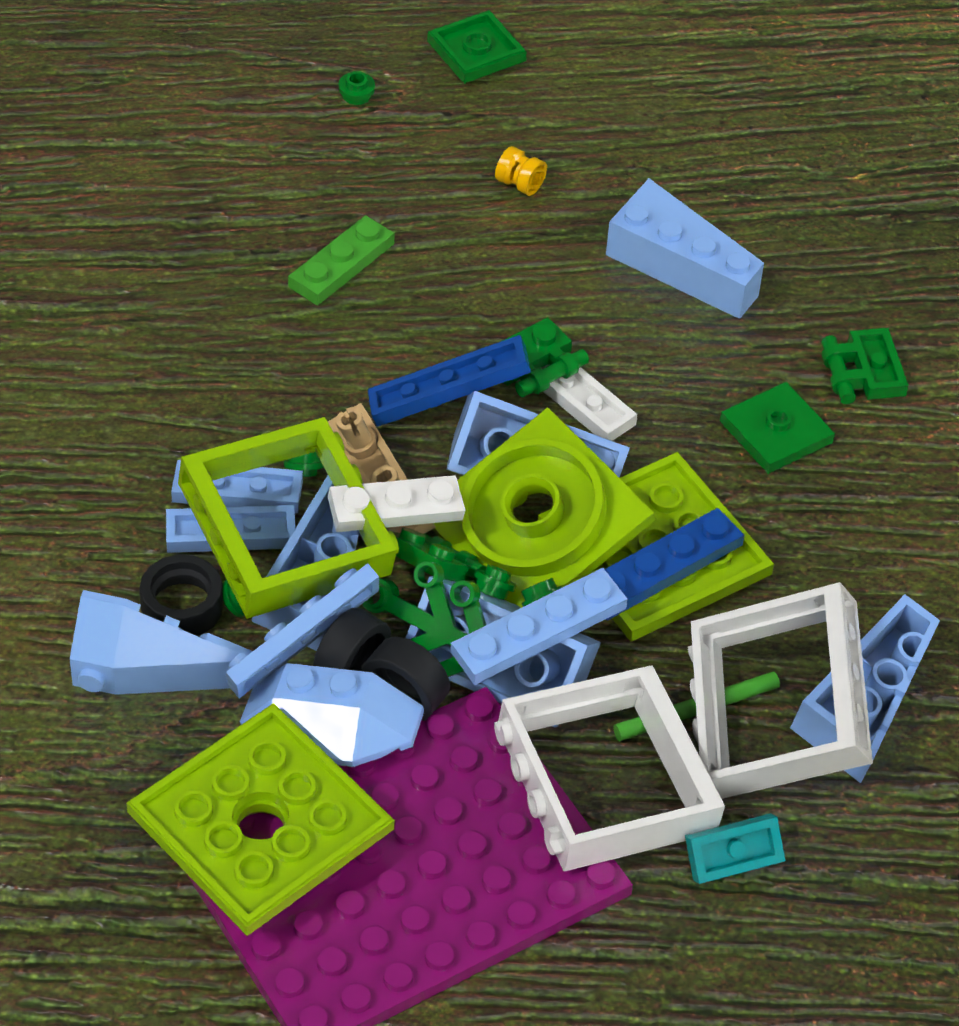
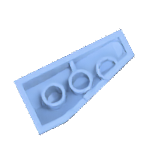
[446,391,630,478]
[70,590,253,695]

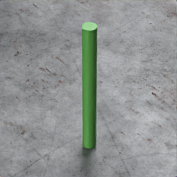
[613,671,780,742]

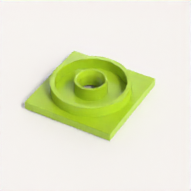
[433,407,656,607]
[126,703,395,936]

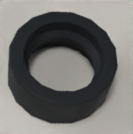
[139,554,224,636]
[313,608,391,671]
[362,636,450,721]

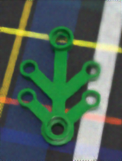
[363,561,486,677]

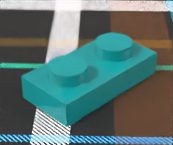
[685,813,785,884]

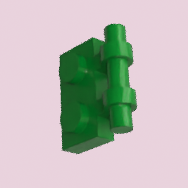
[500,317,589,398]
[821,328,909,404]
[387,527,486,582]

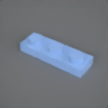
[171,460,303,513]
[166,505,295,553]

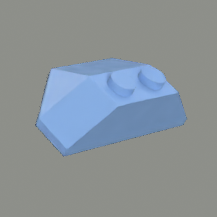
[240,663,424,767]

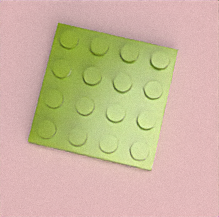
[538,452,774,642]

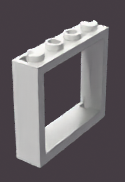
[688,582,873,799]
[494,665,725,872]

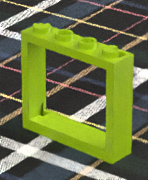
[178,417,399,619]

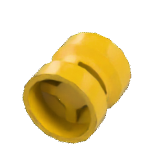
[495,146,547,196]

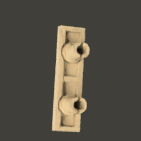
[328,403,436,534]

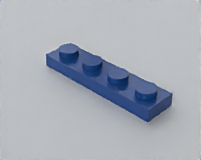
[368,335,531,427]
[605,508,744,621]

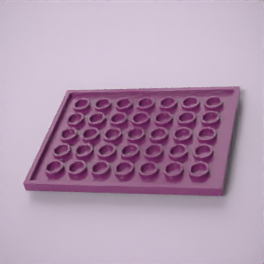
[185,687,633,1026]

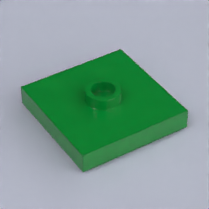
[427,10,527,84]
[720,382,835,474]

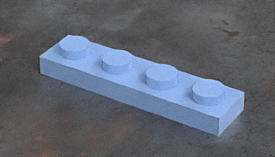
[226,563,379,698]
[451,568,627,685]

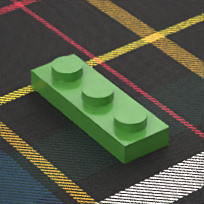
[288,215,395,306]

